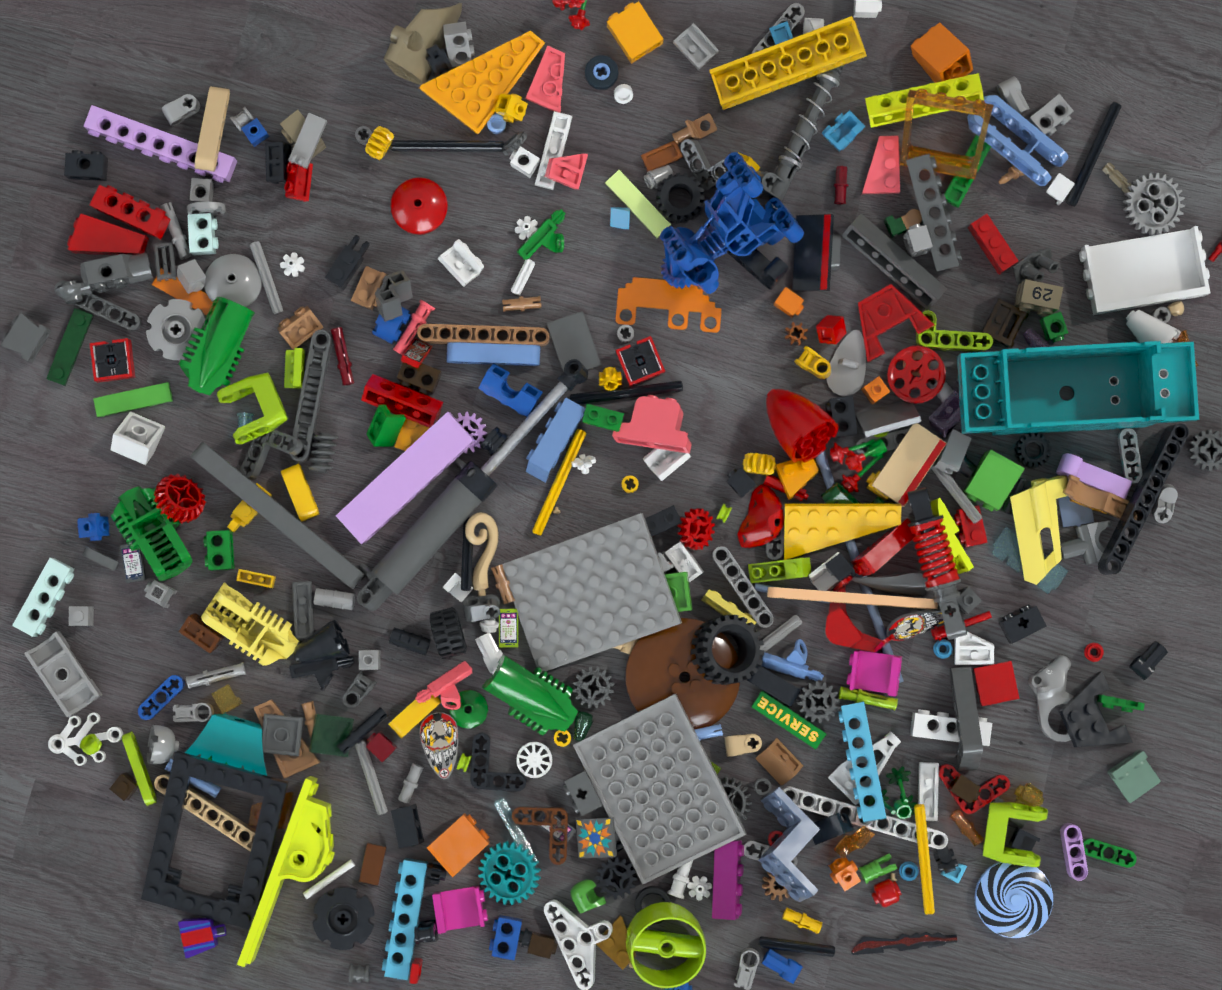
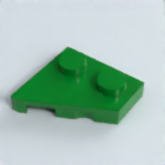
[1097,694,1145,713]

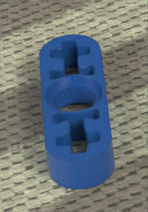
[138,675,185,720]

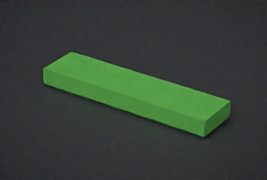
[93,382,173,418]

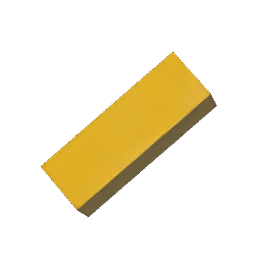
[236,569,276,588]

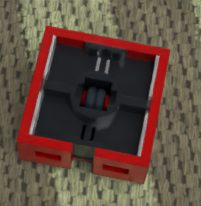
[615,336,665,387]
[90,338,136,383]

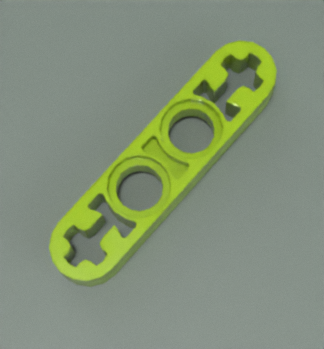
[122,732,157,806]

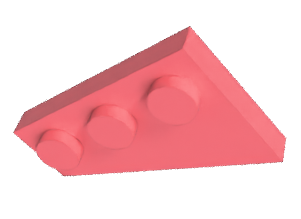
[525,46,565,113]
[862,136,900,194]

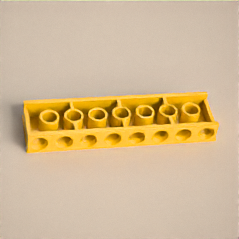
[709,16,867,110]

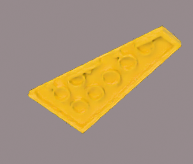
[784,504,902,560]

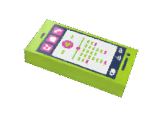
[499,609,518,647]

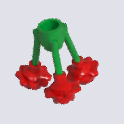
[830,438,887,493]

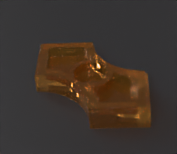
[834,826,875,859]

